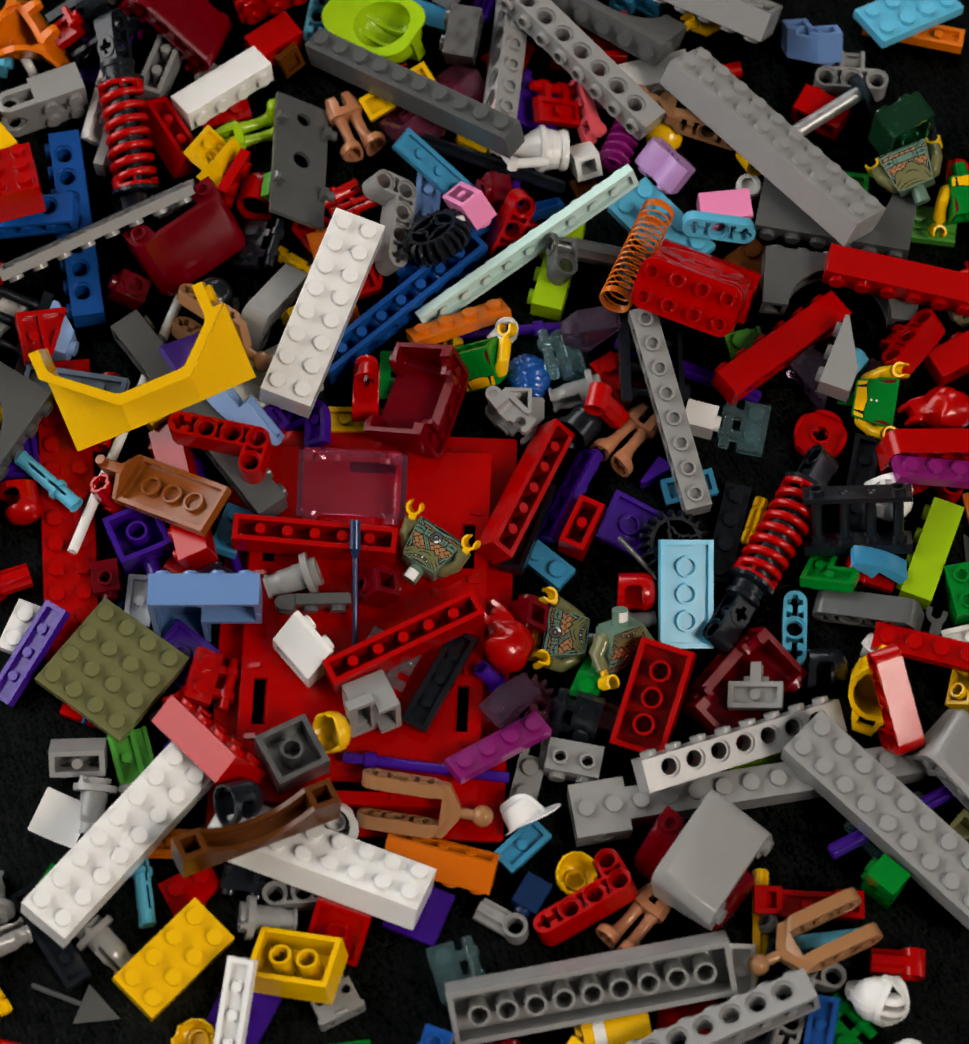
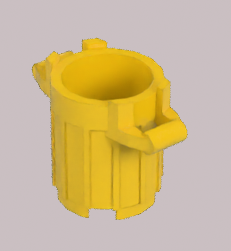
[848,644,902,737]

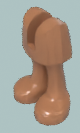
[325,91,386,162]
[590,402,659,477]
[596,882,671,950]

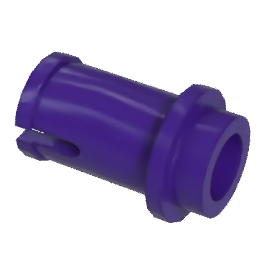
[474,661,507,694]

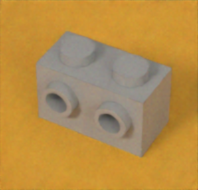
[543,737,604,784]
[48,738,108,778]

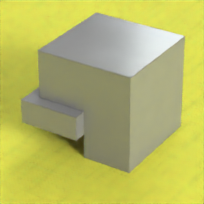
[341,669,402,738]

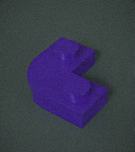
[285,400,331,447]

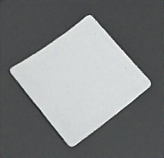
[28,787,82,848]

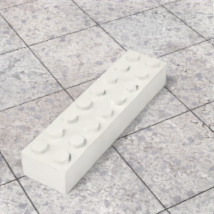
[259,207,385,419]
[21,741,214,949]
[208,805,437,931]

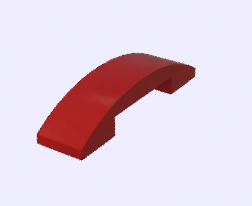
[753,885,865,921]

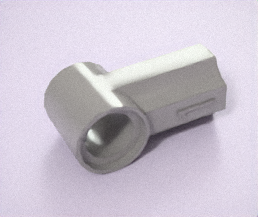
[473,898,529,945]

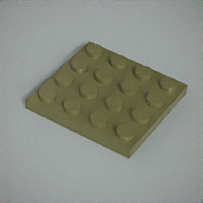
[34,597,190,744]

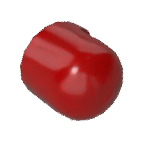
[236,172,272,221]
[0,479,43,526]
[617,572,658,611]

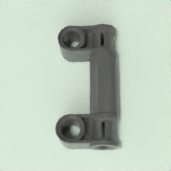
[545,233,650,299]

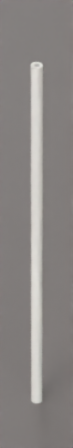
[67,293,182,555]

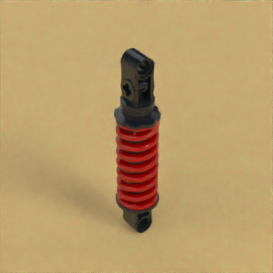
[94,8,161,231]
[702,444,839,654]

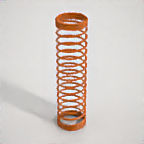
[599,198,674,313]

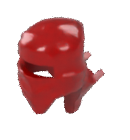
[896,386,969,429]
[483,598,535,673]

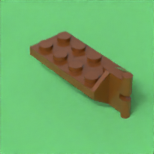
[95,454,232,537]

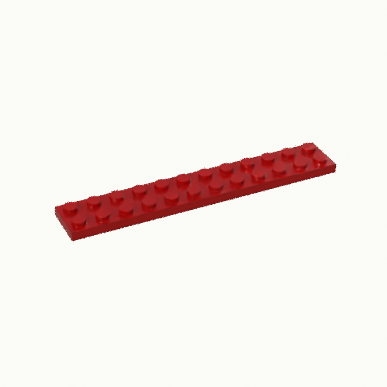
[38,359,99,663]

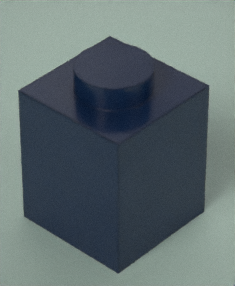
[511,871,553,920]

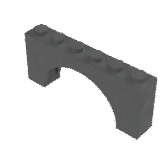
[551,0,688,67]
[755,177,917,260]
[758,245,918,330]
[0,361,54,481]

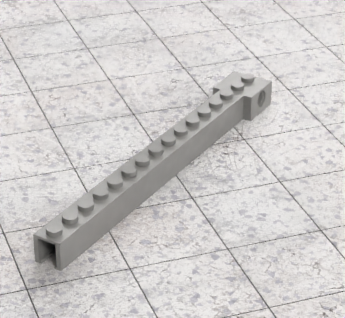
[567,746,938,847]

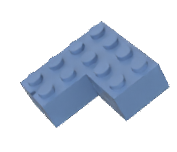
[147,570,263,642]

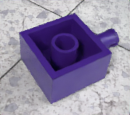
[102,508,174,577]

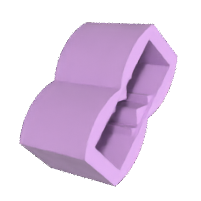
[635,137,695,194]

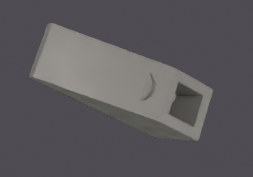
[814,314,858,402]

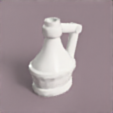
[489,124,570,173]

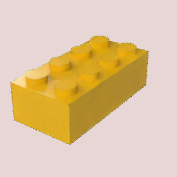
[112,898,235,1022]

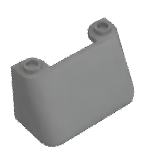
[906,709,969,811]
[651,790,774,931]

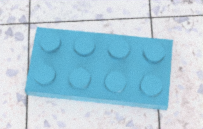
[853,0,964,49]
[608,176,716,255]
[658,540,714,649]

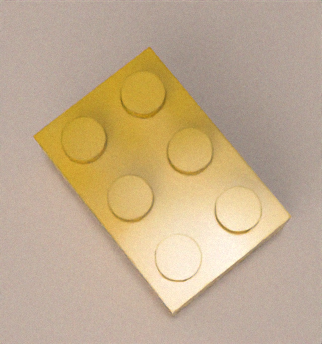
[250,926,348,1005]

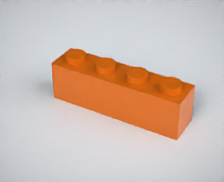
[384,833,500,895]

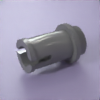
[628,610,657,627]
[758,913,780,939]

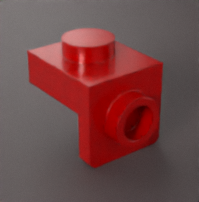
[54,5,86,50]

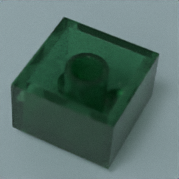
[868,91,935,156]

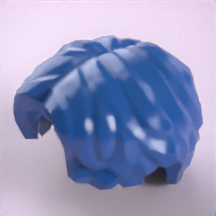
[505,354,552,398]

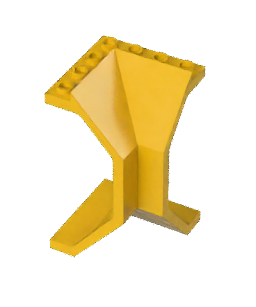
[28,281,256,451]

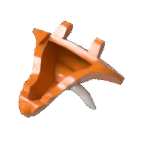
[0,0,71,77]

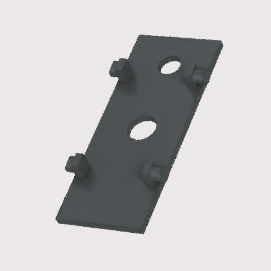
[269,91,337,231]

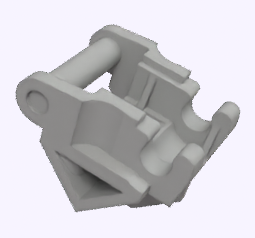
[485,386,545,447]

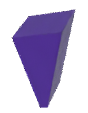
[639,456,671,489]

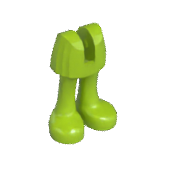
[215,98,275,150]

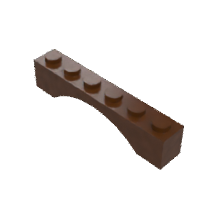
[171,778,341,878]

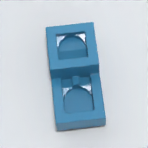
[609,0,663,18]
[851,545,907,585]

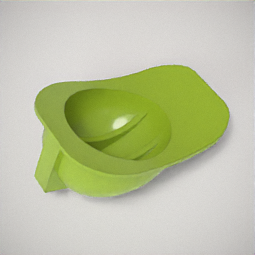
[321,0,426,64]

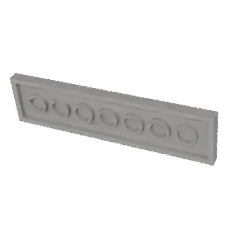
[0,181,195,283]

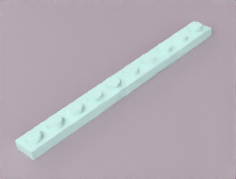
[415,164,639,323]

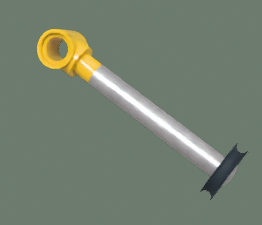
[735,73,876,177]

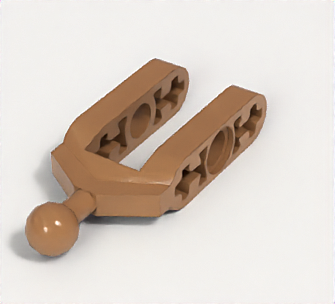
[638,84,735,151]
[171,283,273,372]
[356,768,494,839]
[747,887,883,976]

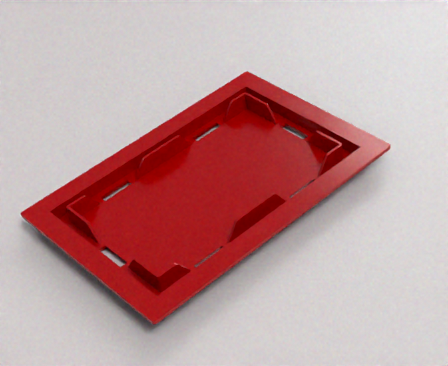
[206,430,517,843]

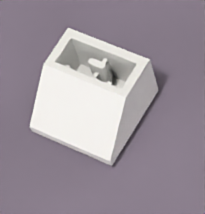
[273,610,334,688]

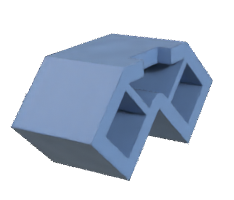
[781,18,843,66]

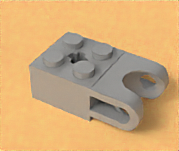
[0,62,89,137]

